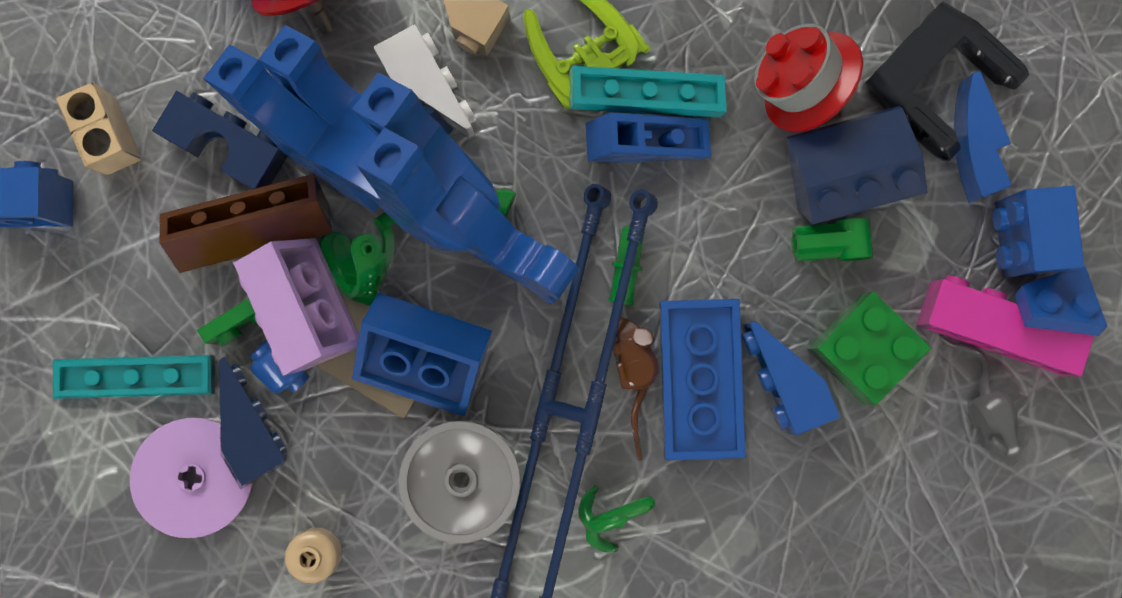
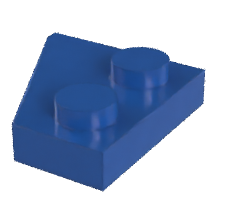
[1015,266,1108,336]

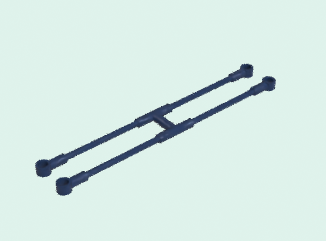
[490,184,658,598]

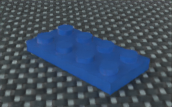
[659,299,746,460]

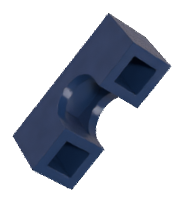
[152,90,288,189]

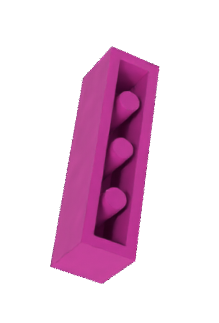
[916,275,1095,377]

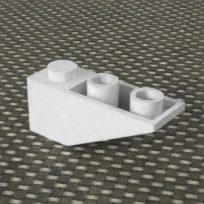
[373,24,476,137]

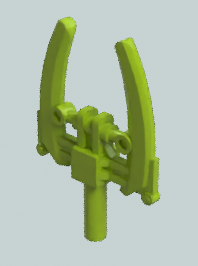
[523,0,650,114]

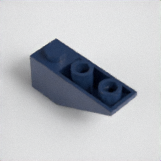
[219,357,288,489]

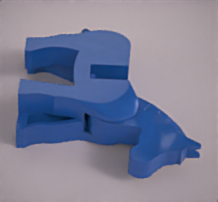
[203,25,579,305]

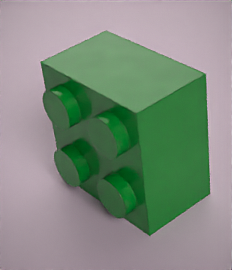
[807,291,931,406]

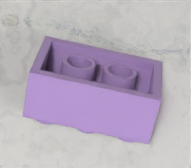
[233,238,359,376]

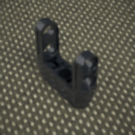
[865,1,1029,162]

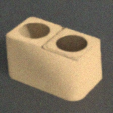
[56,82,141,175]

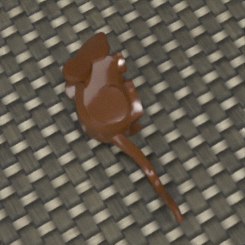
[613,317,658,461]

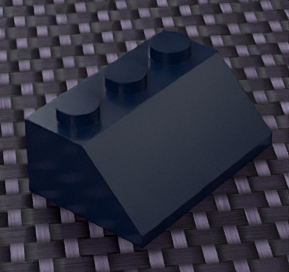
[786,106,928,225]

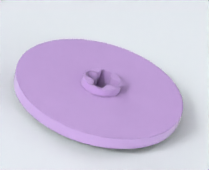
[130,418,253,538]

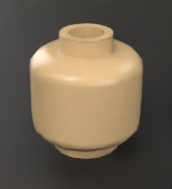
[285,528,342,584]

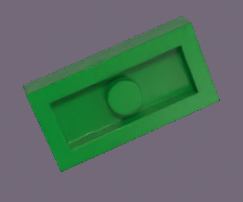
[197,298,258,347]

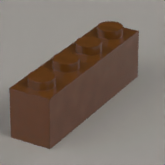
[159,173,332,273]

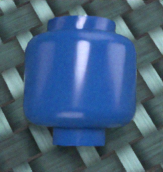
[250,339,310,393]

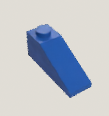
[585,112,711,163]

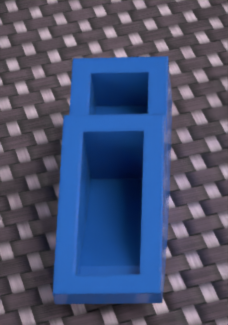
[954,71,1012,203]

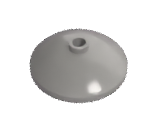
[399,421,520,544]

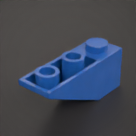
[742,321,841,435]

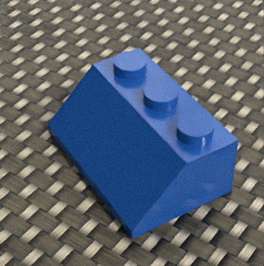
[352,292,492,417]

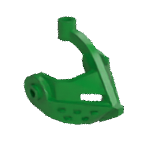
[319,212,396,306]

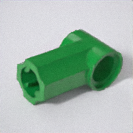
[791,218,873,261]

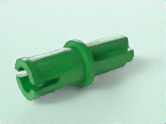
[608,226,645,305]

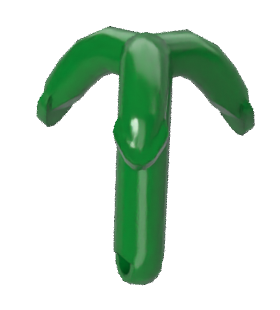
[578,485,655,553]

